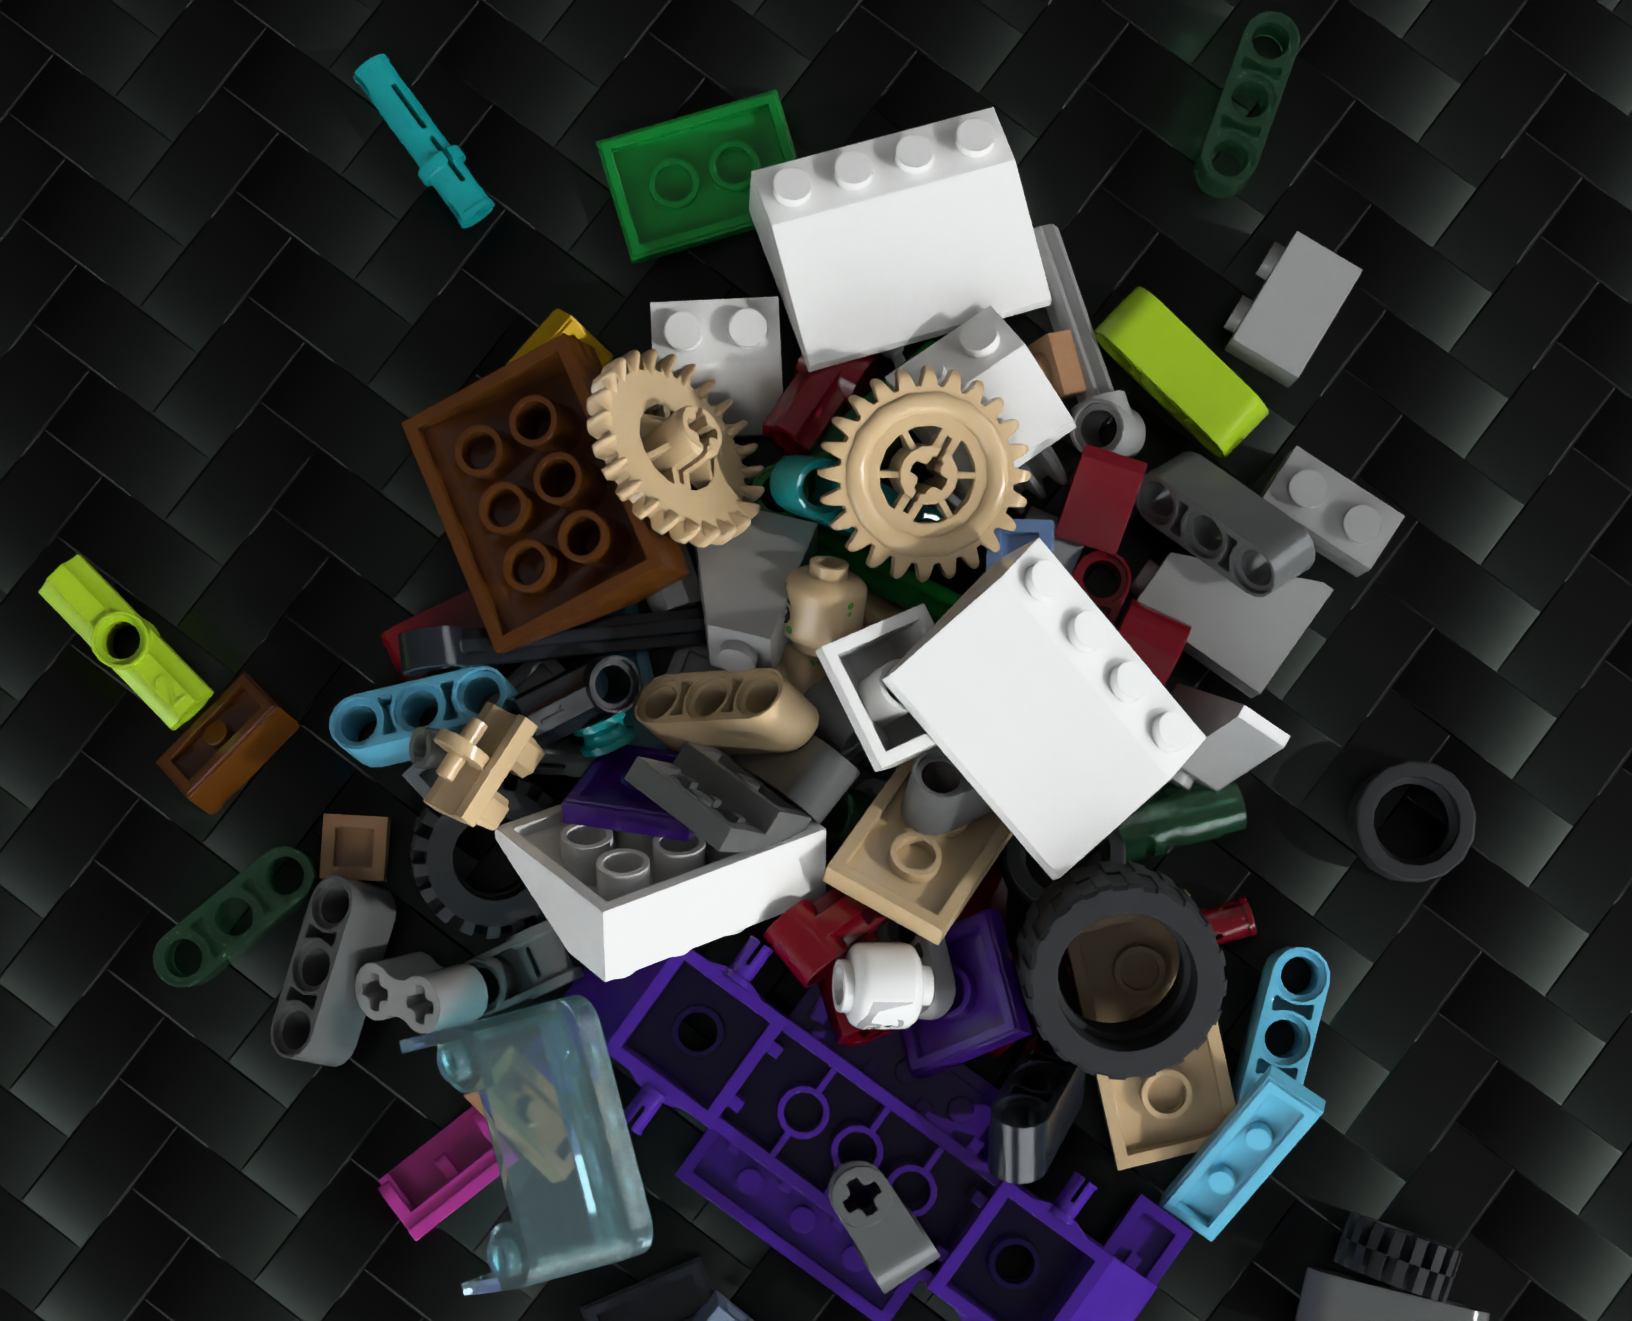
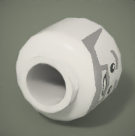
[832,942,934,1029]

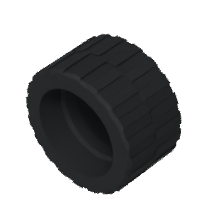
[1015,861,1227,1080]

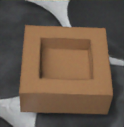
[1027,329,1087,403]
[319,814,391,882]

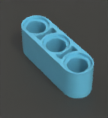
[329,665,520,767]
[1232,946,1330,1105]

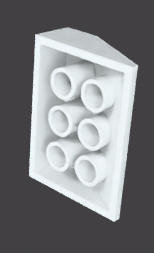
[749,107,1052,372]
[882,538,1207,880]
[495,804,826,982]

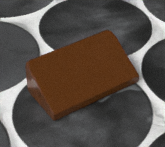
[156,671,299,815]

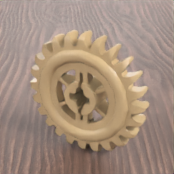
[587,349,765,548]
[817,365,1031,582]

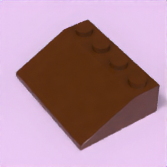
[401,333,692,654]

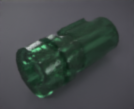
[1118,781,1247,863]

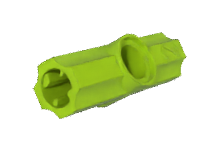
[38,554,214,730]

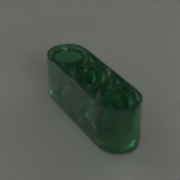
[1194,11,1300,199]
[153,846,322,988]

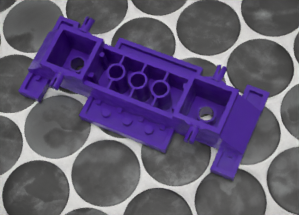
[522,935,1194,1321]

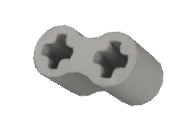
[355,952,488,1034]

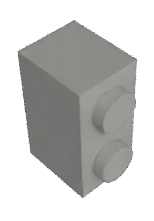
[1223,231,1363,388]
[1259,446,1405,578]

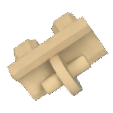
[423,702,544,830]

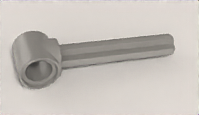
[1033,224,1146,458]

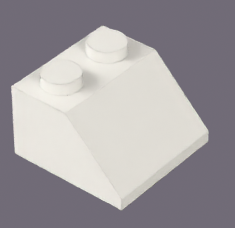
[650,296,783,438]
[885,305,1077,494]
[815,603,938,772]

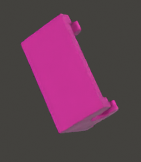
[378,1106,524,1241]

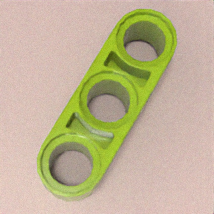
[1094,286,1269,459]

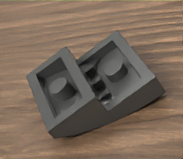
[624,741,812,852]

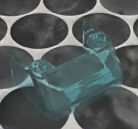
[399,995,653,1296]

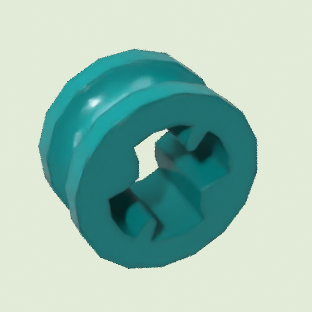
[573,711,636,759]

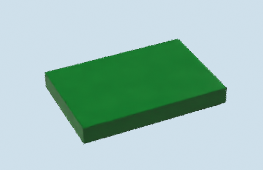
[596,89,798,265]

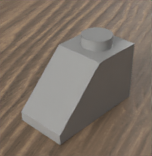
[1169,683,1291,791]

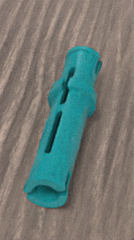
[353,54,495,229]

